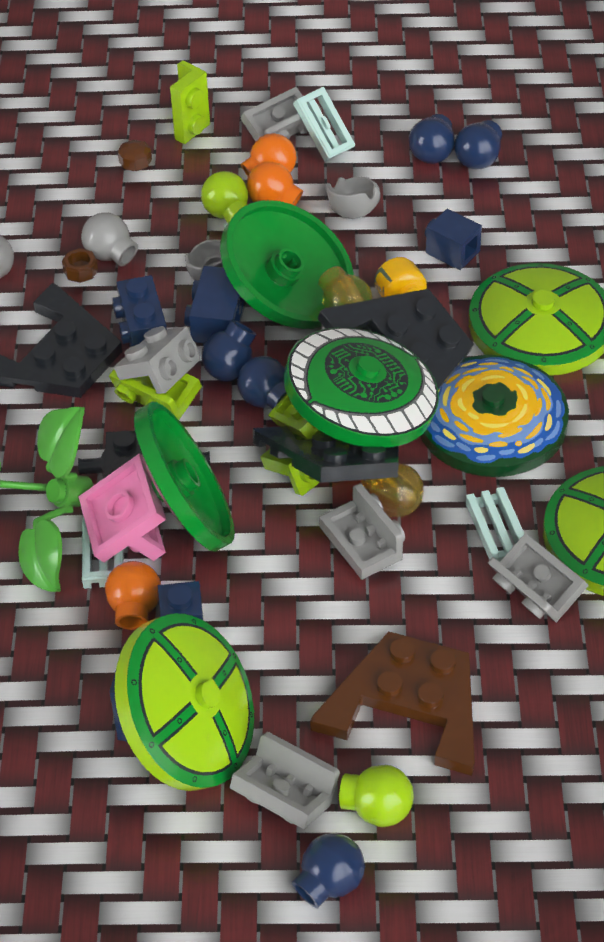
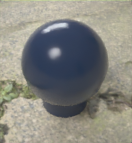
[409,114,455,164]
[454,120,502,169]
[201,319,257,381]
[237,356,287,409]
[291,833,365,909]

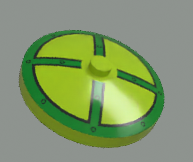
[469,263,604,376]
[543,466,604,596]
[115,613,254,791]

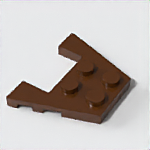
[310,631,475,776]

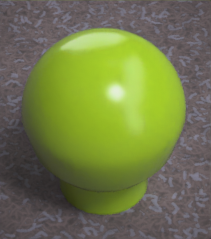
[201,171,248,223]
[339,764,414,827]

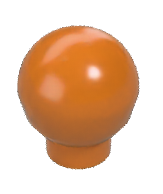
[241,133,296,176]
[246,161,303,206]
[105,561,161,630]

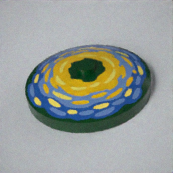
[420,355,569,477]

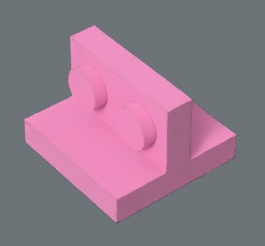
[78,454,166,563]

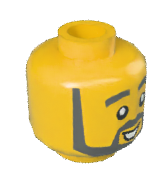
[374,257,427,297]

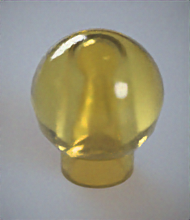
[318,266,373,308]
[361,463,424,517]

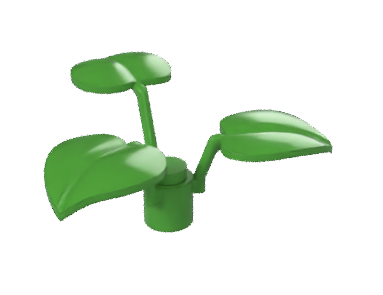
[0,407,94,592]

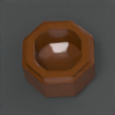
[118,139,152,171]
[62,248,98,283]

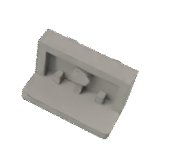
[240,87,322,141]
[114,326,200,394]
[319,483,405,580]
[488,533,589,623]
[230,732,340,830]

